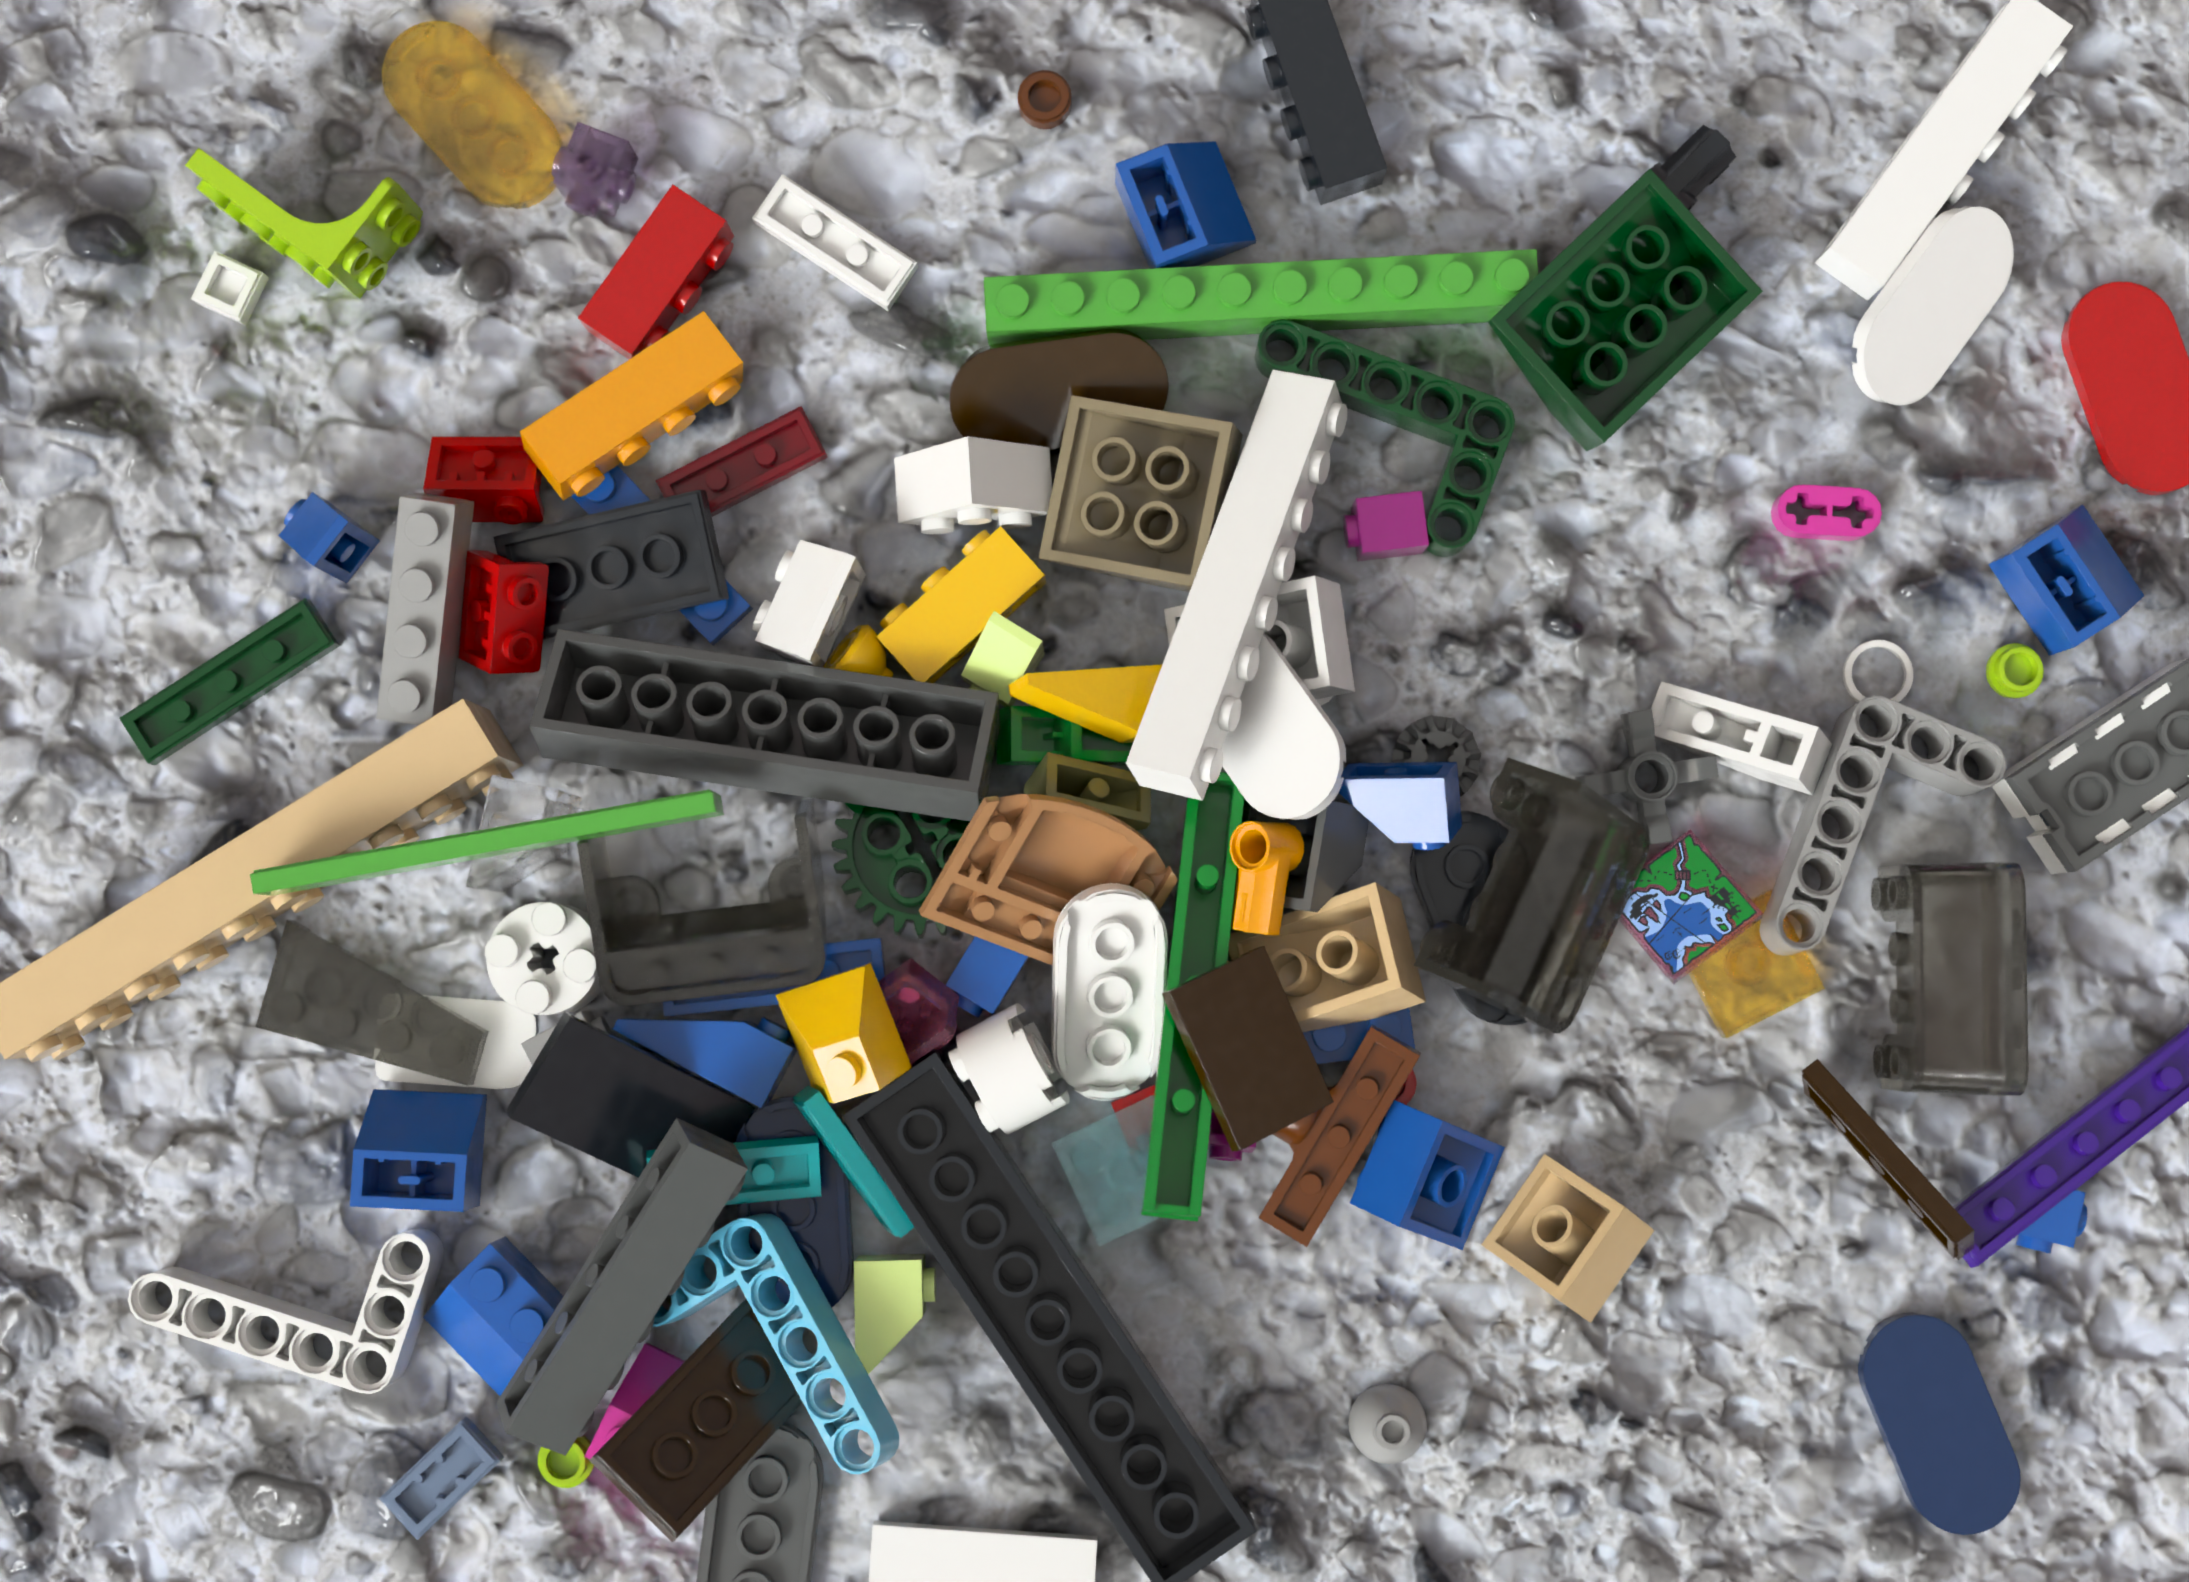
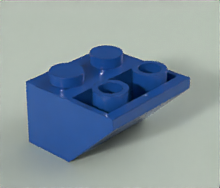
[1115,141,1256,269]
[1988,504,2144,656]
[350,1089,487,1212]

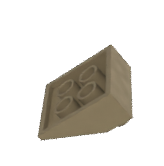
[1038,395,1243,592]

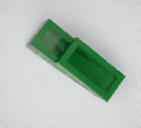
[997,705,1133,765]

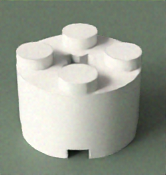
[485,902,611,1015]
[948,1003,1070,1135]

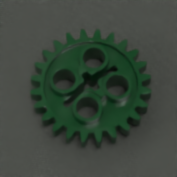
[831,785,989,939]

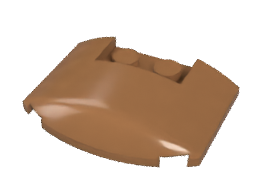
[919,794,1178,966]

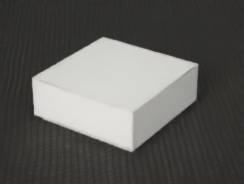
[191,251,269,326]

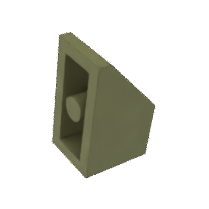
[1024,752,1151,831]

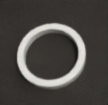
[1843,640,1913,702]

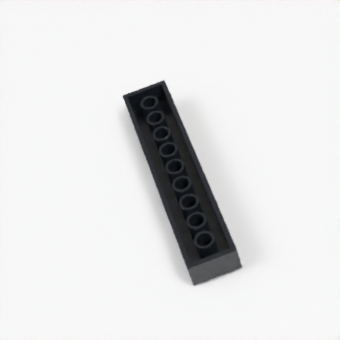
[841,1050,1256,1582]

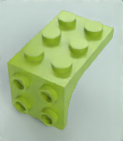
[185,148,423,299]

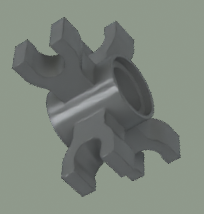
[1575,709,1719,845]

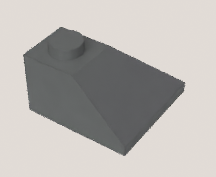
[1234,798,1369,913]

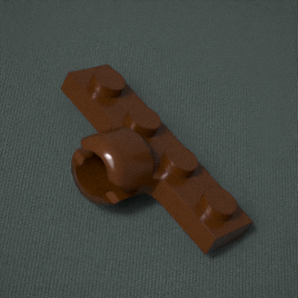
[1259,1024,1421,1247]

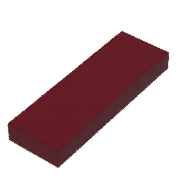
[655,406,828,517]

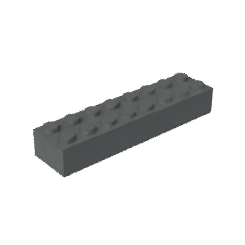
[529,629,1000,821]

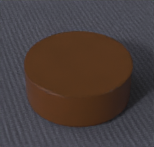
[1018,70,1072,129]

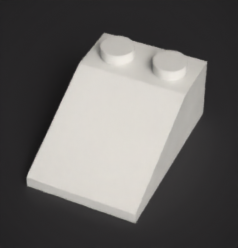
[1164,576,1355,699]

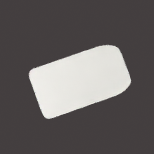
[375,993,536,1089]

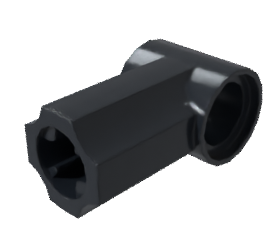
[1651,124,1736,210]

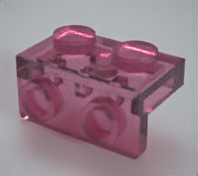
[878,958,959,1075]

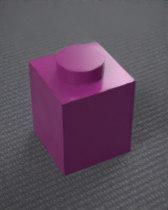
[1343,490,1429,562]

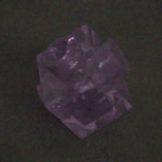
[552,122,639,218]

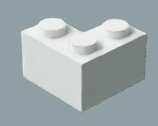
[894,436,1052,534]

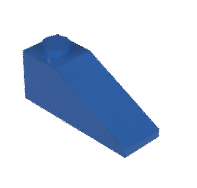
[613,1017,797,1108]

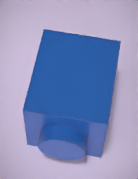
[945,937,1029,1018]

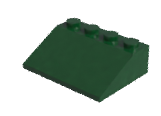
[1488,168,1763,452]

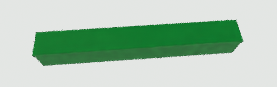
[1141,772,1244,1222]

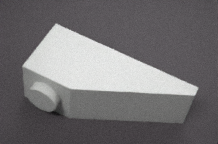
[1651,681,1832,795]

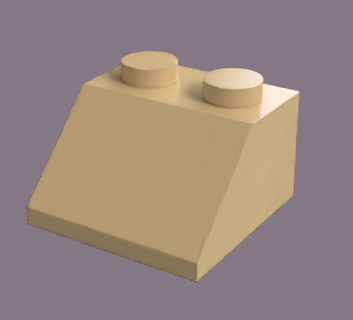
[1481,1154,1655,1323]

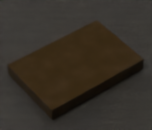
[1162,946,1334,1152]

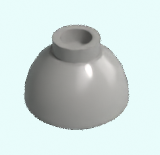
[1348,1384,1427,1464]

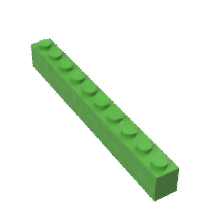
[984,249,1538,345]

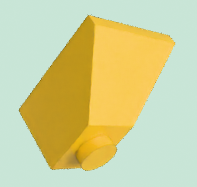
[775,963,912,1104]

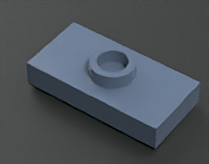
[379,1416,505,1540]

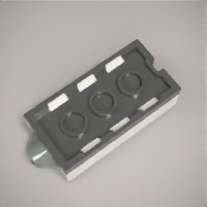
[1992,658,2189,874]

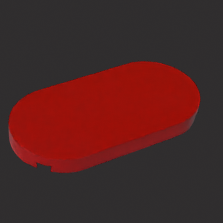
[2061,281,2189,495]

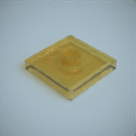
[1684,889,1825,1039]

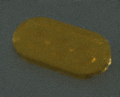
[382,21,564,209]

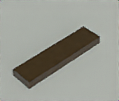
[1802,1059,1974,1260]

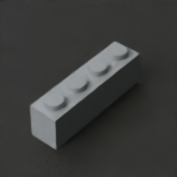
[376,493,474,725]

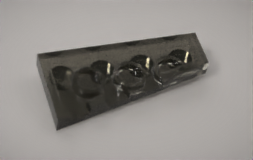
[255,920,489,1086]

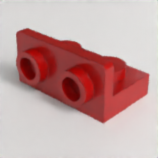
[423,436,544,525]
[459,550,549,674]

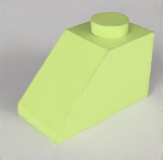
[961,611,1045,707]
[854,1254,936,1374]

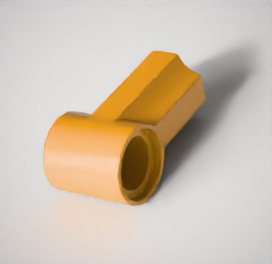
[1230,821,1304,935]

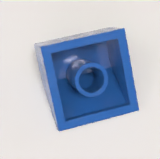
[1350,1100,1505,1250]
[423,1236,563,1396]

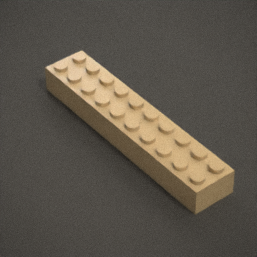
[0,698,523,1062]

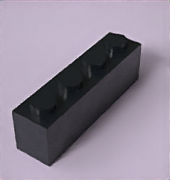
[1245,0,1387,205]

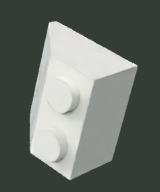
[752,540,866,667]

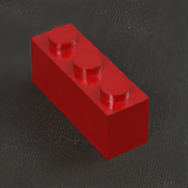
[578,184,734,359]

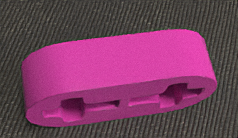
[1771,484,1882,541]

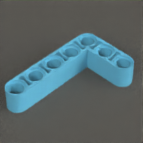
[653,1213,899,1474]

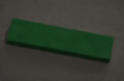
[119,598,340,765]

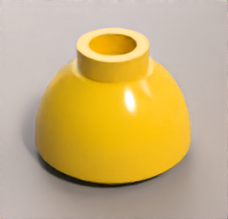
[823,624,893,677]

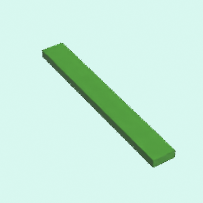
[250,789,724,896]

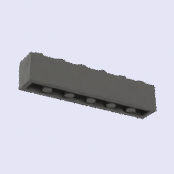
[496,1118,748,1456]

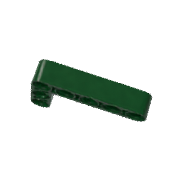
[1254,320,1515,557]

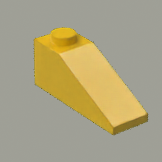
[1008,664,1162,743]

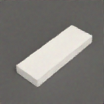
[752,174,919,312]

